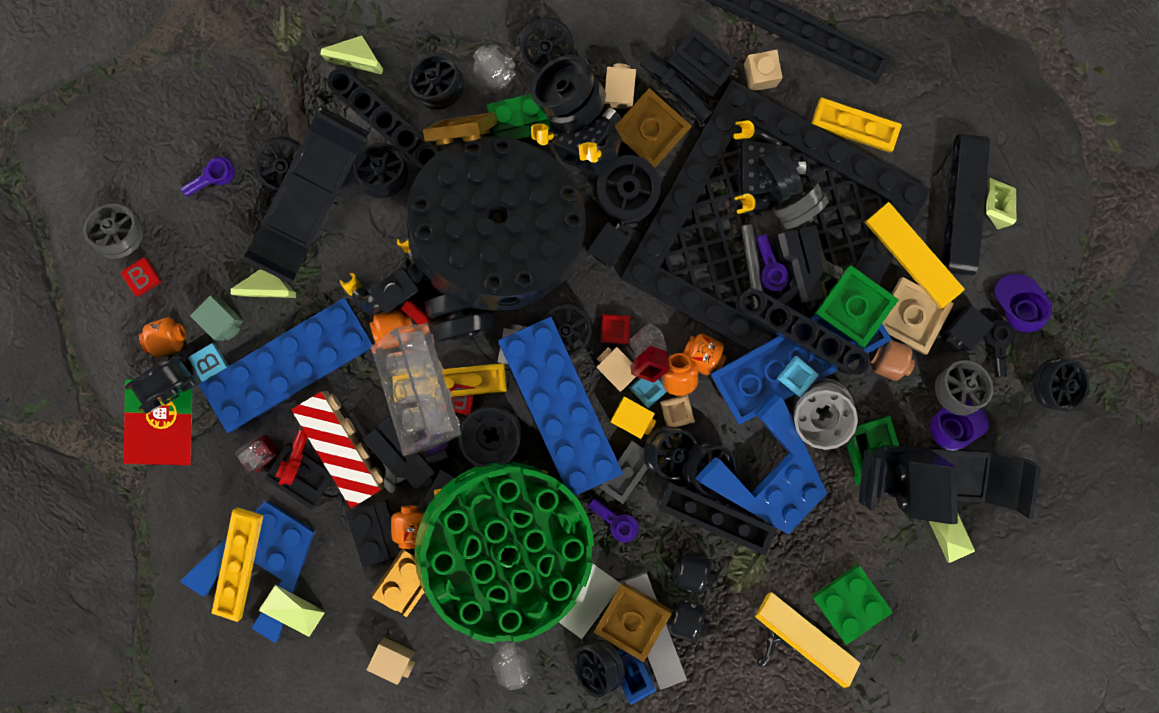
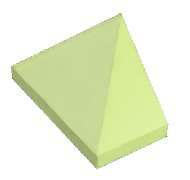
[320,36,383,74]
[986,178,1017,229]
[231,269,296,298]
[929,515,975,563]
[259,584,325,637]

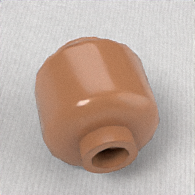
[870,340,915,381]

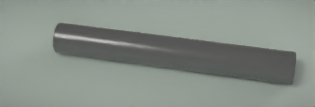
[741,224,764,309]

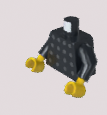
[531,108,622,176]
[734,121,806,214]
[340,239,426,314]

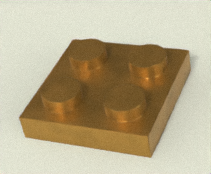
[615,88,692,168]
[423,112,498,145]
[594,581,673,662]

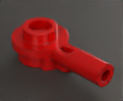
[275,430,308,486]

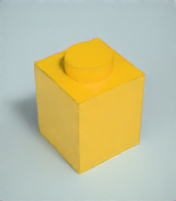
[610,396,656,439]

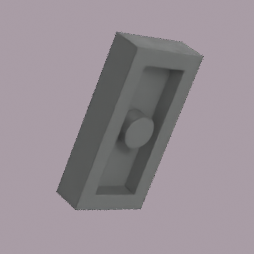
[599,440,648,504]

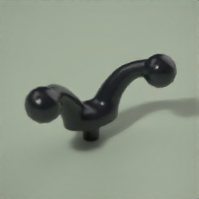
[757,630,801,668]

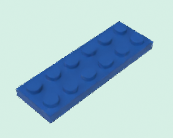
[198,297,375,433]
[710,315,892,425]
[498,316,623,496]

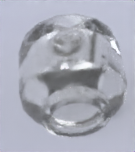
[473,44,515,88]
[492,643,532,690]

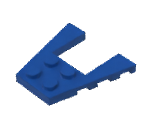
[695,394,827,534]
[180,500,315,643]

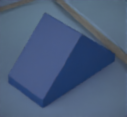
[616,648,656,705]

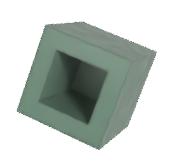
[190,296,244,341]

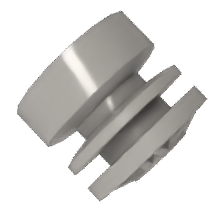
[793,378,858,450]

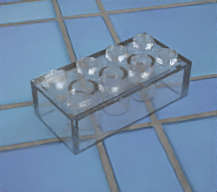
[371,323,461,456]

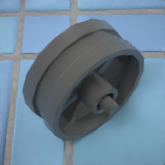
[772,180,829,229]
[83,204,143,259]
[935,360,994,416]

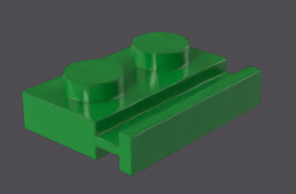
[487,94,551,141]

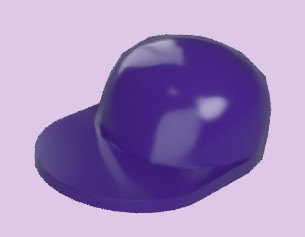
[994,274,1052,333]
[929,398,989,451]

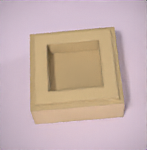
[660,395,695,428]

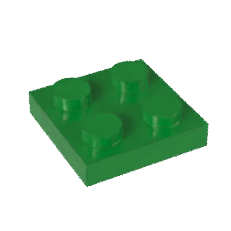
[814,266,899,348]
[811,564,893,645]

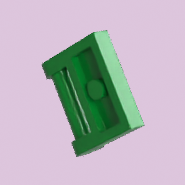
[846,416,899,485]

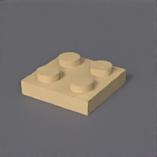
[883,277,953,355]

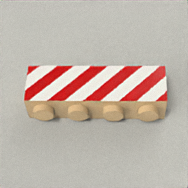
[291,391,385,508]

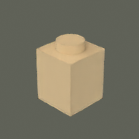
[744,50,782,91]
[604,64,636,110]
[597,347,636,392]
[367,637,415,685]

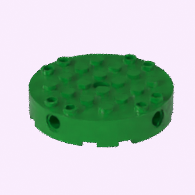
[415,462,594,644]

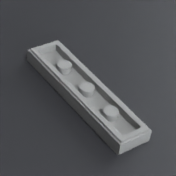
[620,572,687,690]

